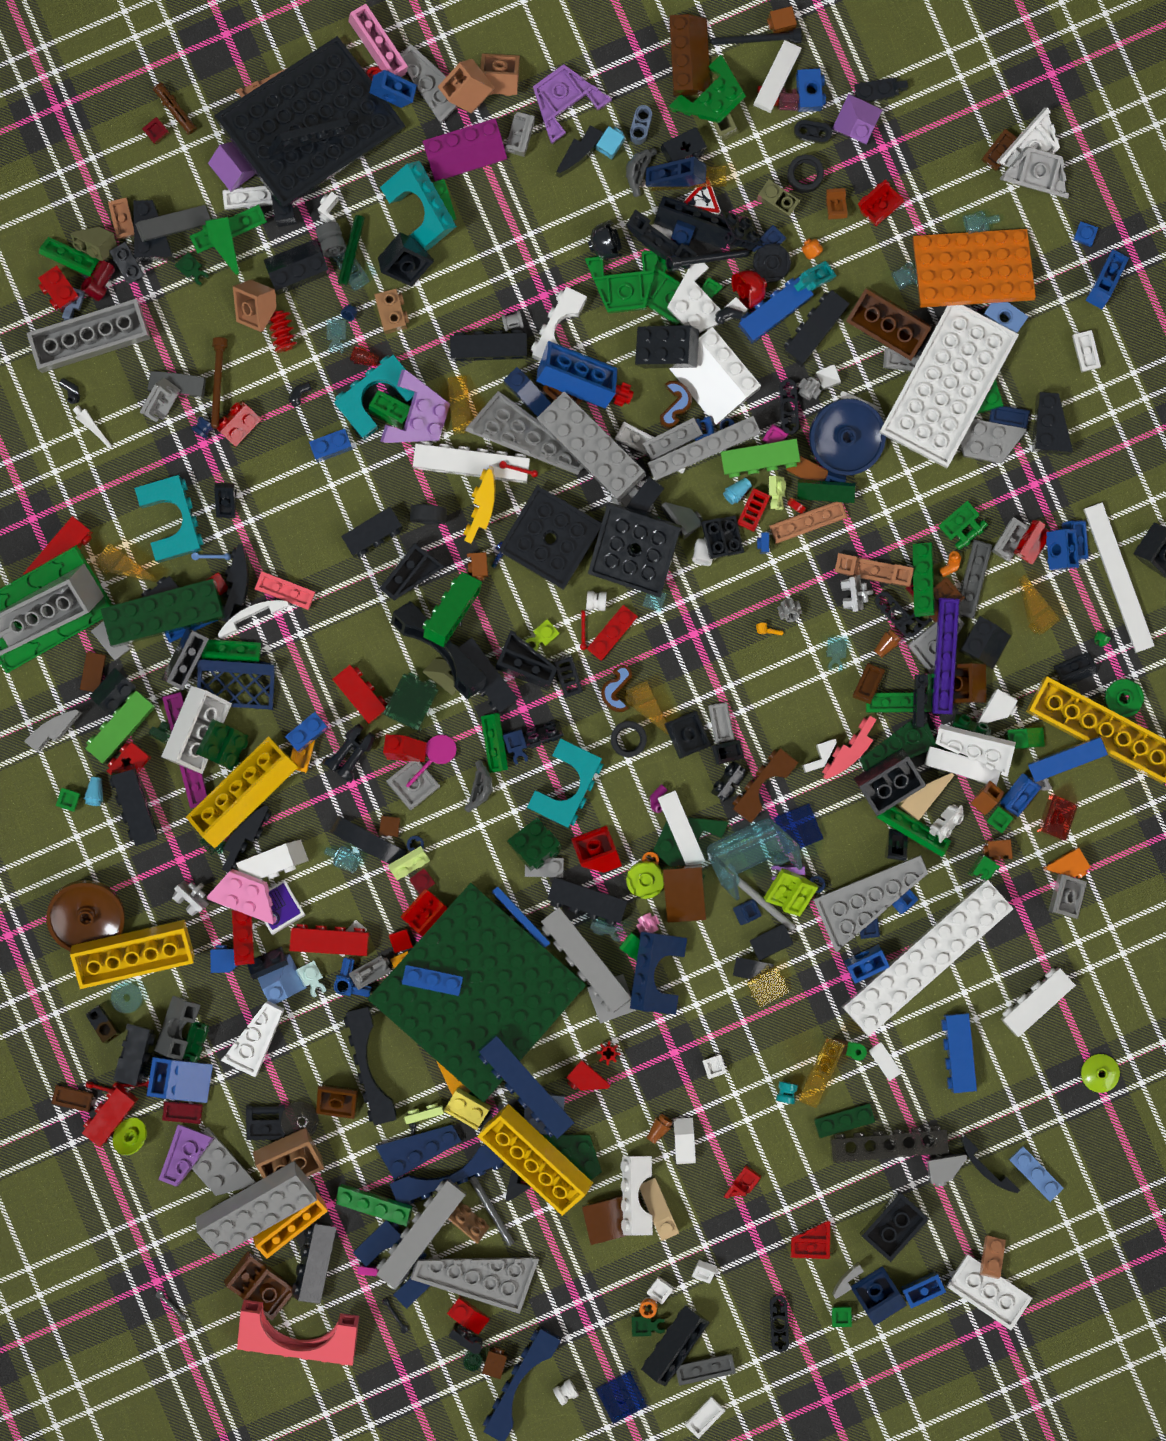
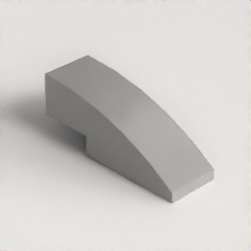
[24,710,82,752]

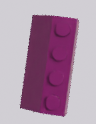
[423,118,507,181]

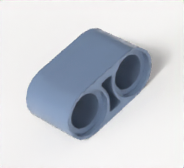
[630,105,652,145]

